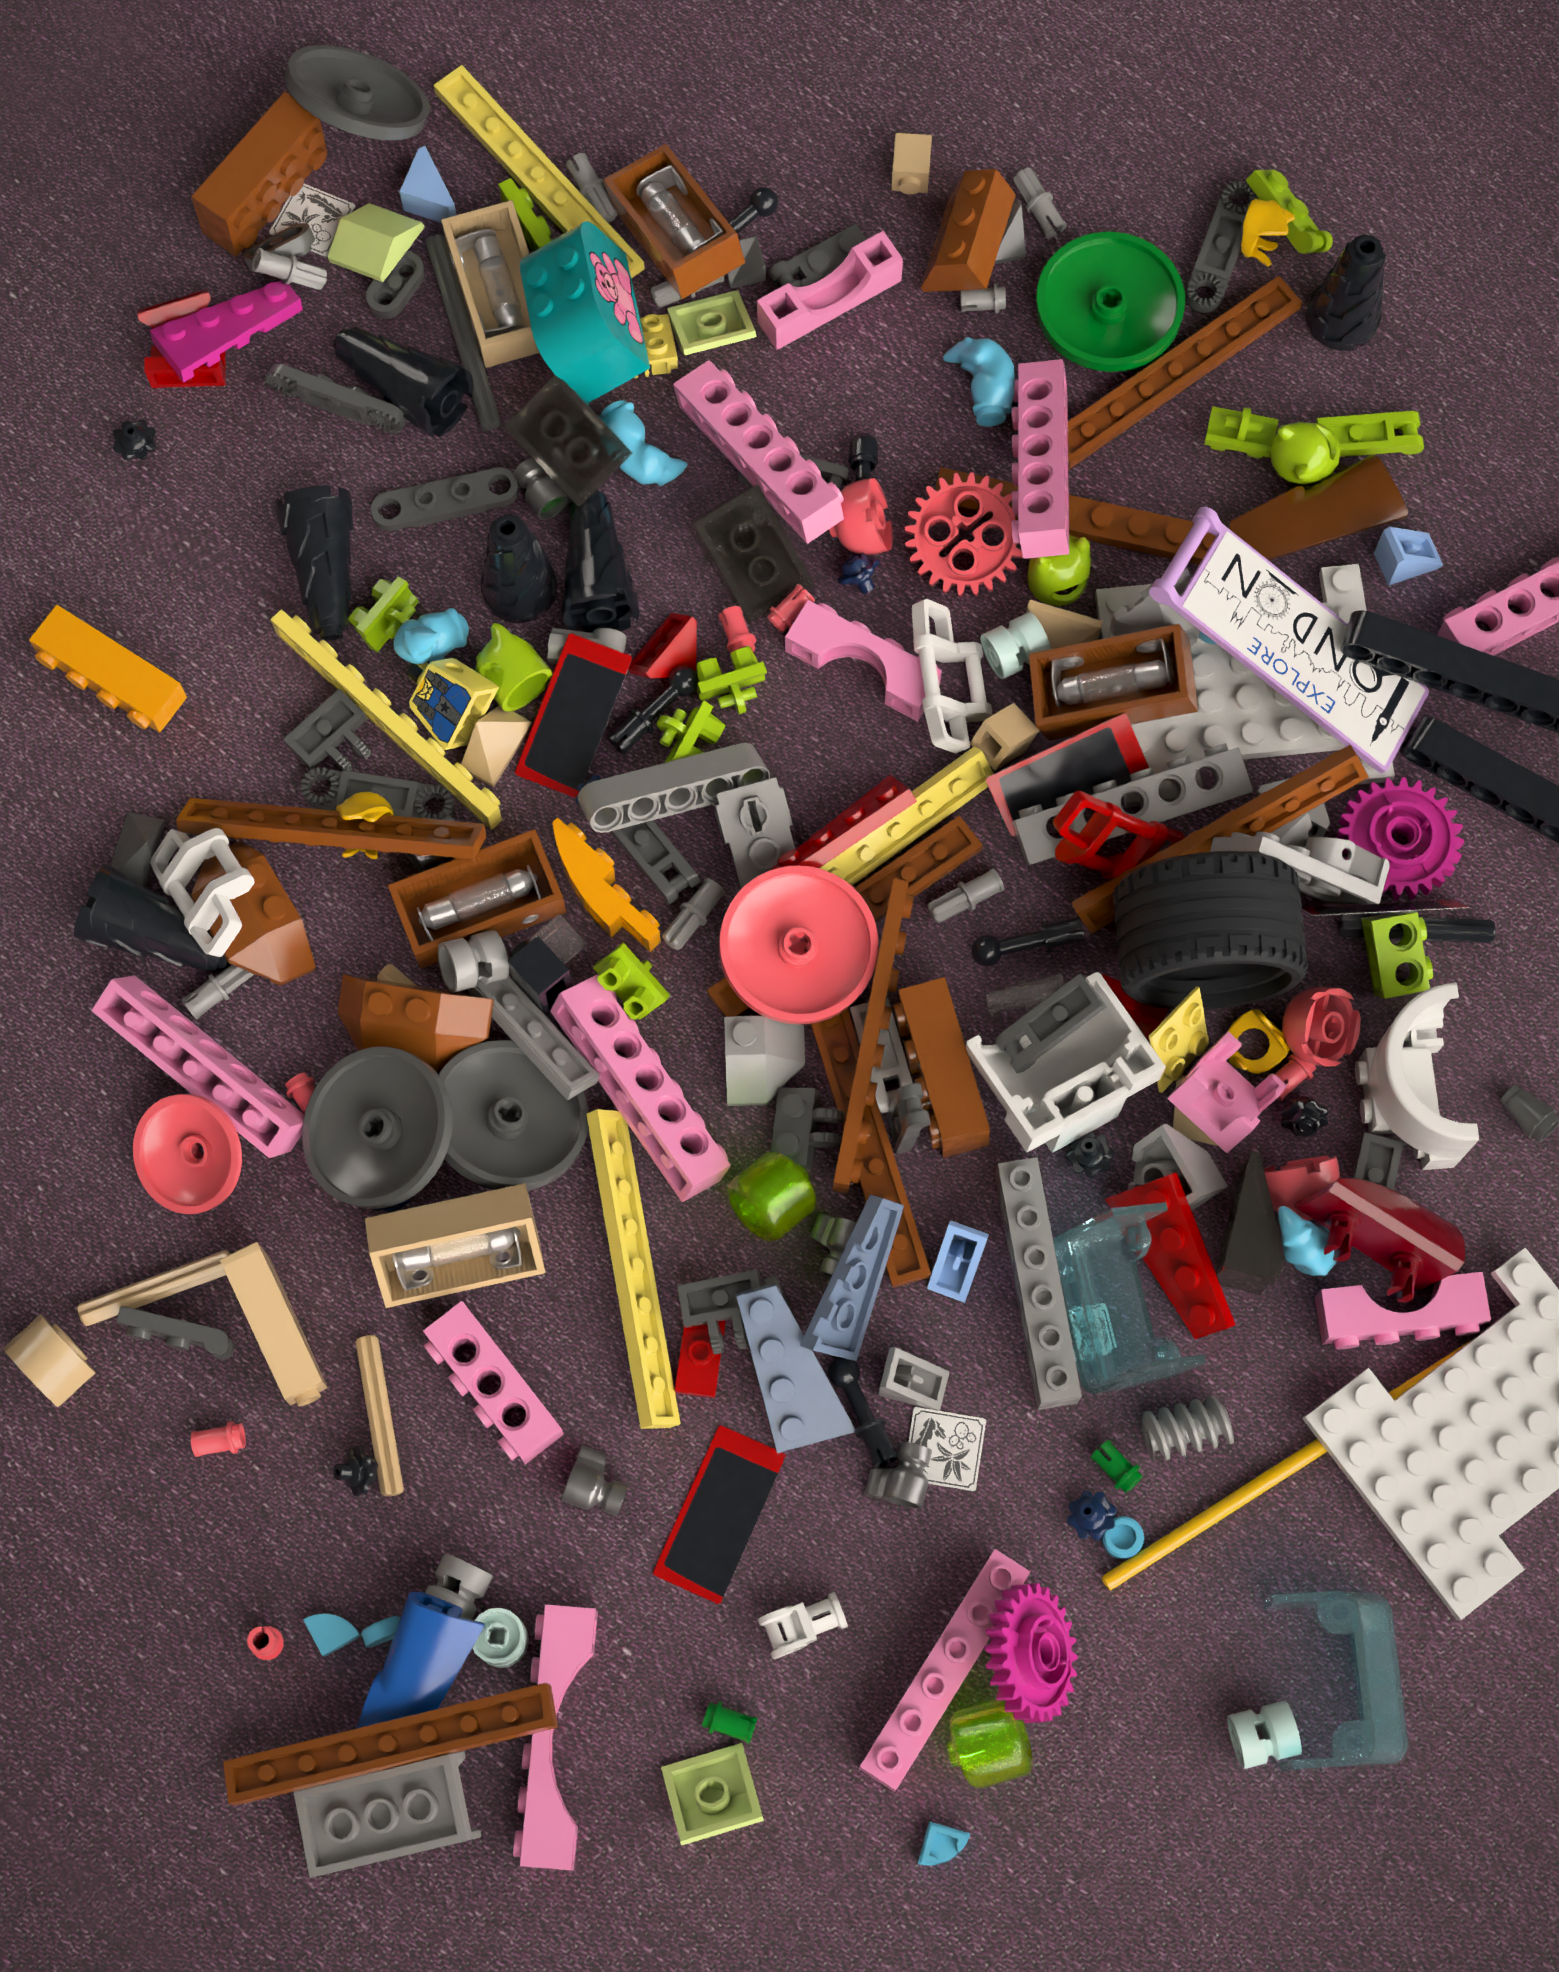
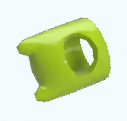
[1270,422,1341,484]
[1027,535,1091,606]
[475,623,553,712]

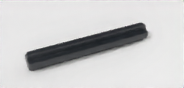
[1338,914,1496,943]

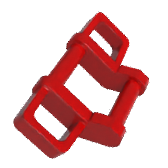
[1053,791,1186,880]

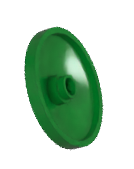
[1036,232,1185,372]

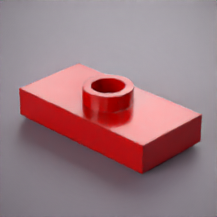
[675,1320,726,1398]

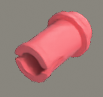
[767,584,815,633]
[718,606,756,652]
[1275,1054,1316,1101]
[285,1072,315,1115]
[191,1421,246,1457]
[247,1626,284,1660]

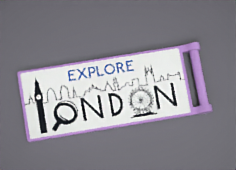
[1149,507,1429,773]

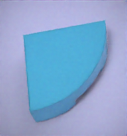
[303,1614,361,1657]
[918,1821,970,1866]

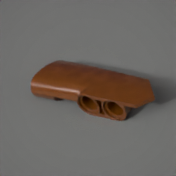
[1229,455,1408,560]

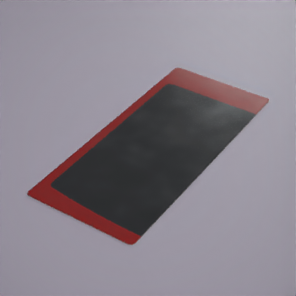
[515,633,632,798]
[986,713,1149,837]
[1302,899,1469,916]
[653,1425,786,1604]

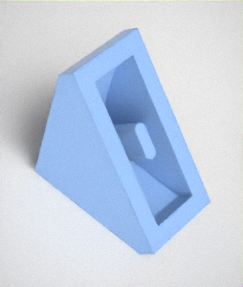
[400,146,457,223]
[1374,527,1443,586]
[927,1220,989,1303]

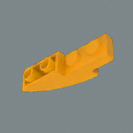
[552,817,661,952]

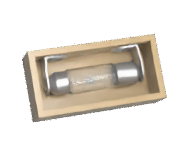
[441,200,540,368]
[365,1183,545,1308]

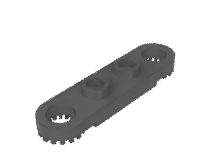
[1186,181,1258,313]
[265,363,406,434]
[371,467,519,532]
[301,767,455,820]

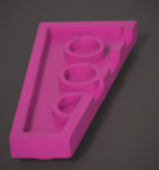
[150,280,302,383]

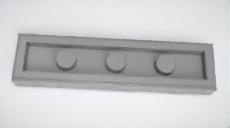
[467,975,600,1100]

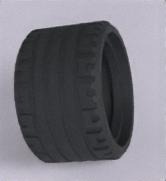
[1113,851,1308,1010]

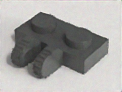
[283,689,371,772]
[769,1088,845,1170]
[677,1269,761,1355]

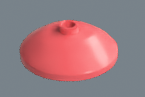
[133,1093,242,1214]

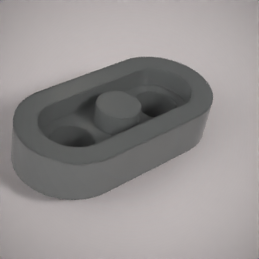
[243,223,315,275]
[366,251,425,319]

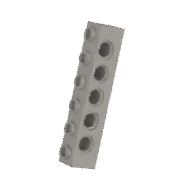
[1012,743,1253,866]
[995,1157,1082,1410]

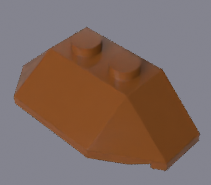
[191,841,316,986]
[337,974,494,1072]

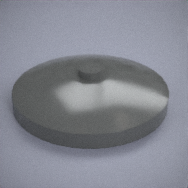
[284,45,430,140]
[439,1040,589,1190]
[302,1047,453,1209]

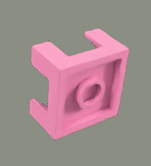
[1167,1032,1287,1153]

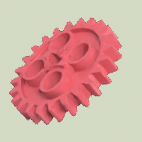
[905,472,1023,597]

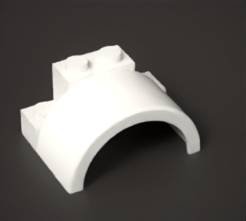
[966,972,1166,1153]
[1355,982,1479,1170]

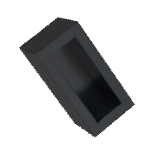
[508,936,573,1016]

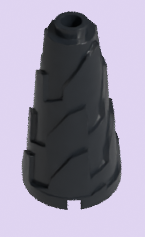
[1306,234,1386,351]
[333,327,473,437]
[275,486,353,641]
[562,488,639,633]
[481,514,557,623]
[74,865,229,973]

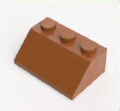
[921,169,1016,292]

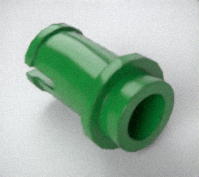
[1090,1440,1143,1494]
[702,1701,758,1744]

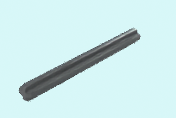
[426,234,501,431]

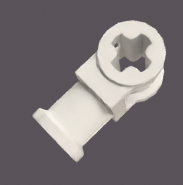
[758,1592,848,1659]

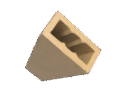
[219,1242,328,1407]

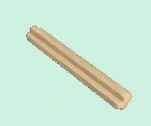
[77,1250,230,1326]
[356,1335,404,1497]

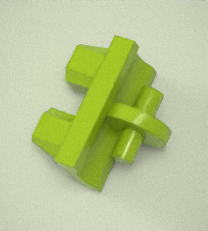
[1204,406,1279,459]
[349,577,419,652]
[697,646,767,715]
[656,701,726,763]
[593,942,670,1020]

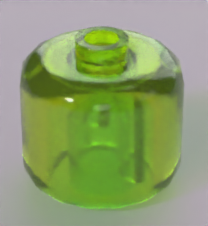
[727,1151,816,1242]
[947,1698,1033,1789]

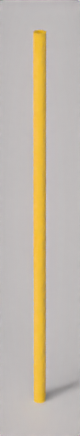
[1101,1336,1477,1591]

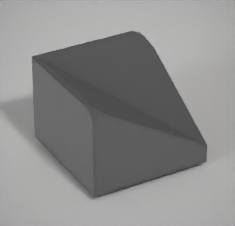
[727,236,766,289]

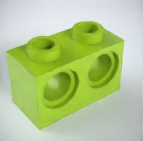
[1361,911,1433,999]

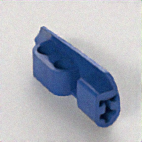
[352,1592,485,1778]

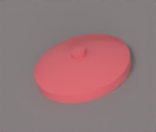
[719,866,879,1025]

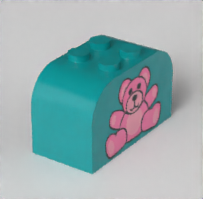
[520,221,650,402]

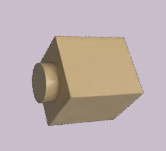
[891,133,932,195]
[970,703,1039,771]

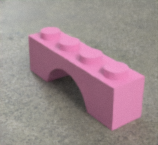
[757,231,903,350]
[785,600,942,722]
[1315,1272,1491,1350]

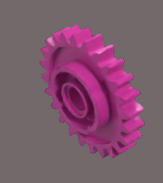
[1336,777,1464,901]
[984,1583,1078,1723]

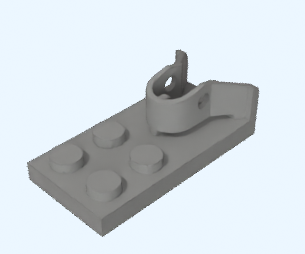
[1210,831,1389,904]
[293,1751,482,1878]

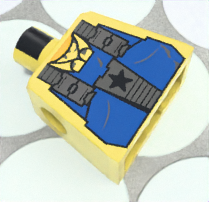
[407,658,499,750]

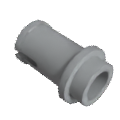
[960,283,1006,313]

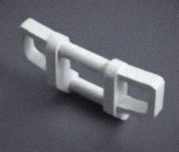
[912,599,993,753]
[150,828,254,957]

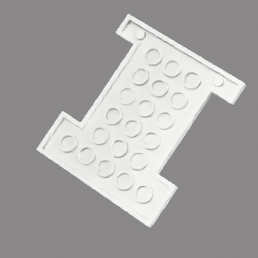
[1095,564,1395,808]
[1302,1248,1559,1621]

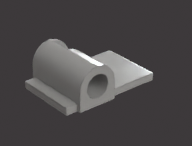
[713,777,795,889]

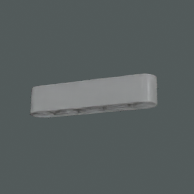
[578,743,770,833]

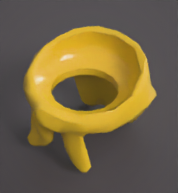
[1241,199,1295,267]
[336,792,394,860]
[1226,1009,1289,1074]

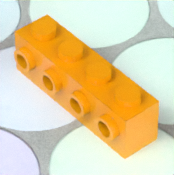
[29,605,187,733]

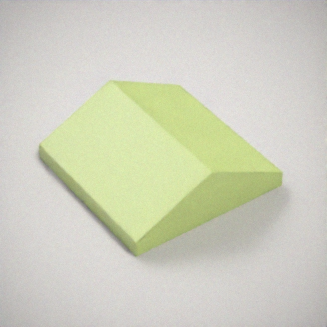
[327,203,425,282]
[667,290,756,355]
[661,1743,764,1845]

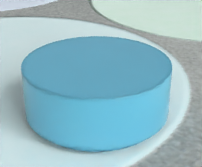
[1101,1516,1144,1559]
[361,1616,400,1648]

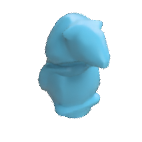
[943,337,1015,427]
[599,400,687,487]
[394,608,469,664]
[1278,1206,1337,1276]

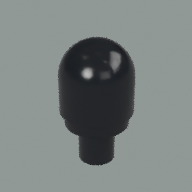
[848,433,878,481]

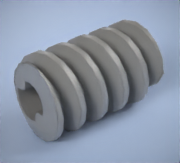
[1142,1395,1234,1463]

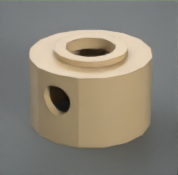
[3,1314,96,1407]

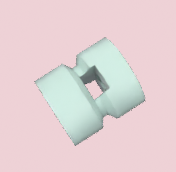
[980,612,1051,679]
[473,1608,529,1668]
[1227,1700,1302,1769]

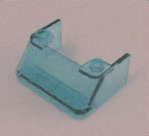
[1053,1202,1206,1394]
[1263,1591,1408,1772]

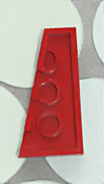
[771,775,917,870]
[1105,1172,1236,1339]

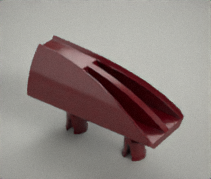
[1294,1178,1465,1302]

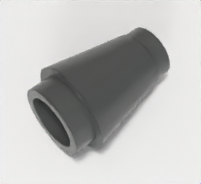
[1500,1084,1559,1143]

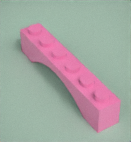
[513,1605,598,1871]

